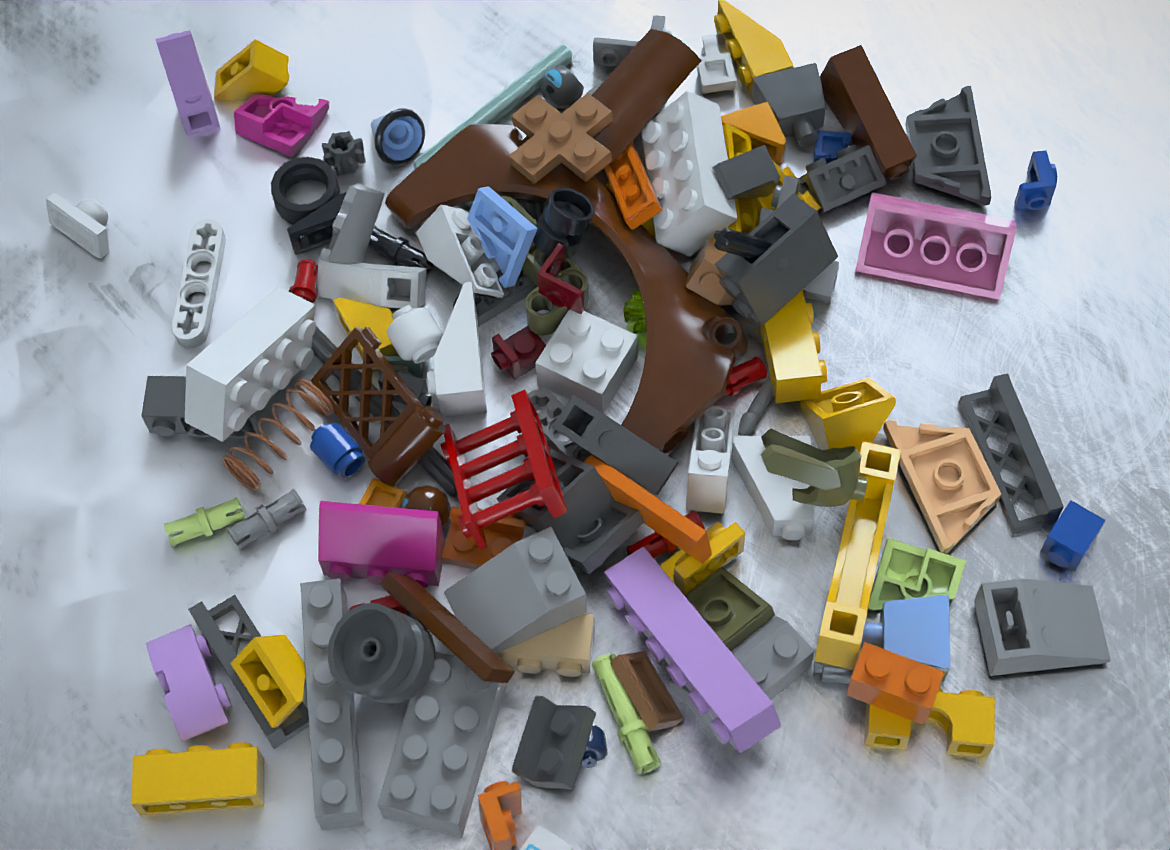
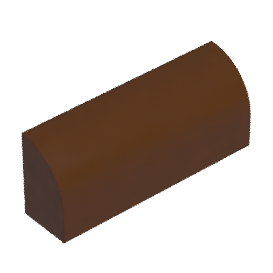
[592,29,702,163]

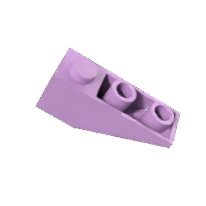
[155,30,220,135]

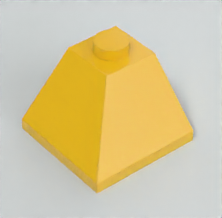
[800,377,896,453]

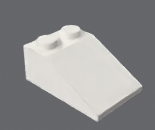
[427,282,487,417]

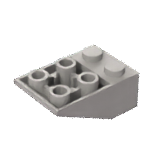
[974,579,1111,676]

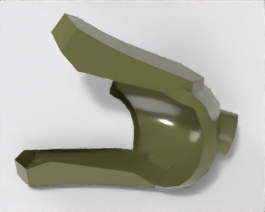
[760,428,867,507]

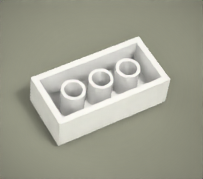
[642,90,738,256]
[185,287,316,442]

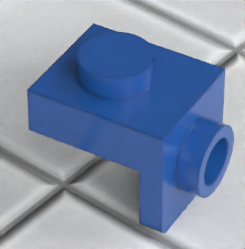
[1014,150,1058,210]

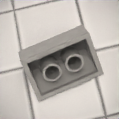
[668,615,815,742]

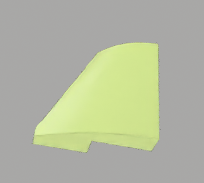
[868,538,966,611]

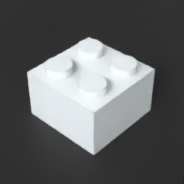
[535,309,638,413]

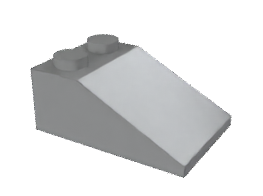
[444,527,587,654]

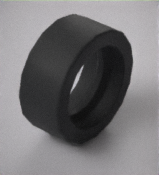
[271,157,340,225]

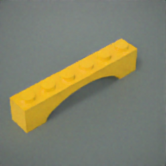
[814,442,901,670]

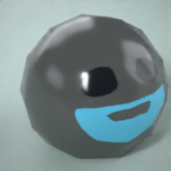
[540,65,584,109]

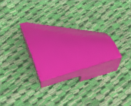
[234,94,329,157]

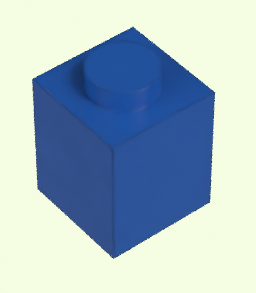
[1041,500,1106,571]

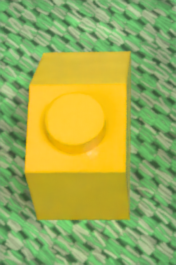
[214,39,290,101]
[333,298,399,373]
[230,634,306,728]

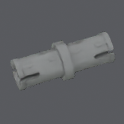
[227,489,307,550]

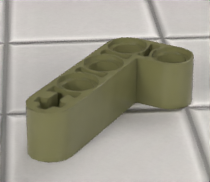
[500,196,589,336]

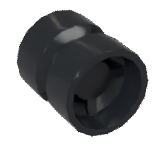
[533,188,595,258]

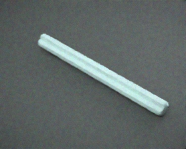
[413,44,573,169]

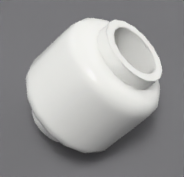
[387,305,443,364]

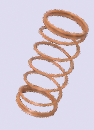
[222,379,333,491]

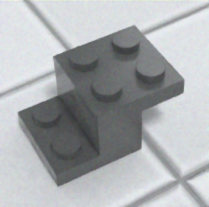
[496,449,644,574]

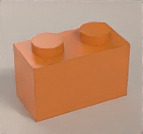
[846,642,944,725]

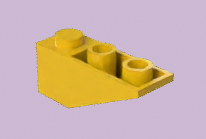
[713,0,794,94]

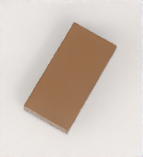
[610,651,684,731]

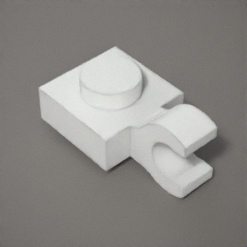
[696,34,737,94]

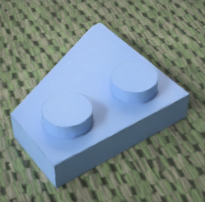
[467,186,537,288]

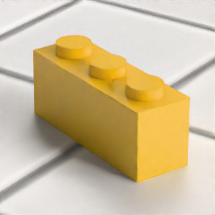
[759,290,827,403]
[131,742,264,816]

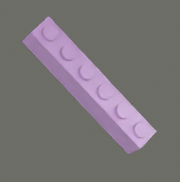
[604,547,782,754]

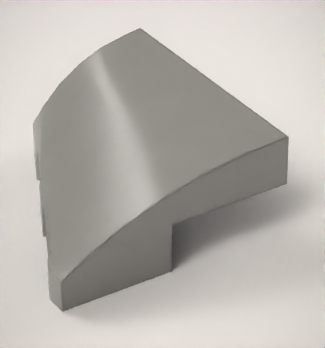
[319,184,385,264]

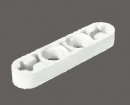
[172,219,226,348]

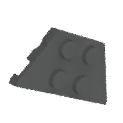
[905,85,992,205]

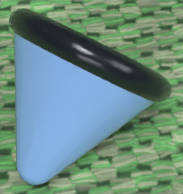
[370,108,425,166]

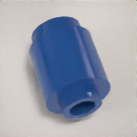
[310,423,365,479]

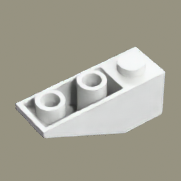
[416,205,504,298]
[317,260,427,309]
[685,406,735,514]

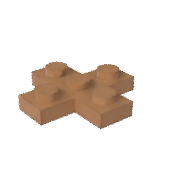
[509,93,613,184]

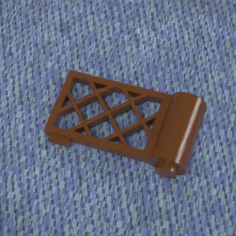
[310,327,445,487]

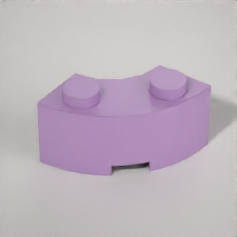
[146,624,231,742]

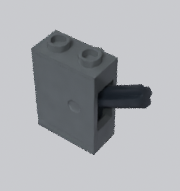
[713,194,839,325]

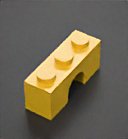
[864,688,995,757]

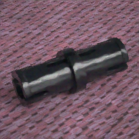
[368,226,434,276]

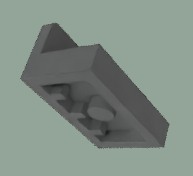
[799,144,887,214]
[512,696,597,790]

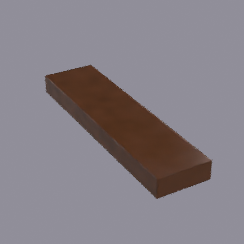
[381,573,515,683]

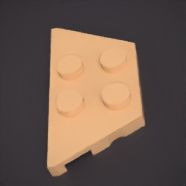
[883,420,1001,554]

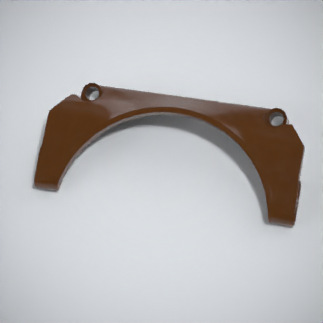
[385,124,748,455]

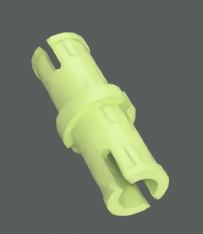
[164,497,245,547]

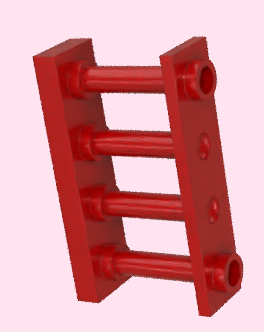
[440,389,568,551]

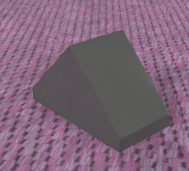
[713,145,780,200]

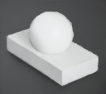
[46,192,109,259]

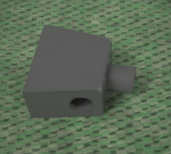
[751,62,826,147]

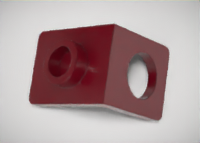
[537,243,585,314]

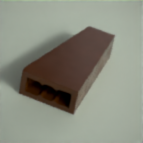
[820,44,917,180]

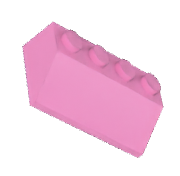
[855,193,1016,300]

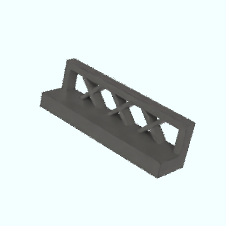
[959,373,1064,534]
[188,595,309,749]

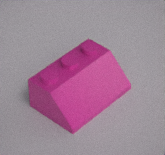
[318,501,445,588]

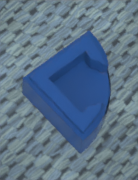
[813,130,852,164]

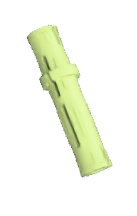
[592,654,661,774]

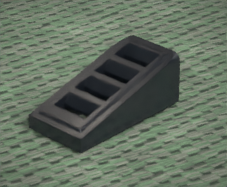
[287,192,347,254]

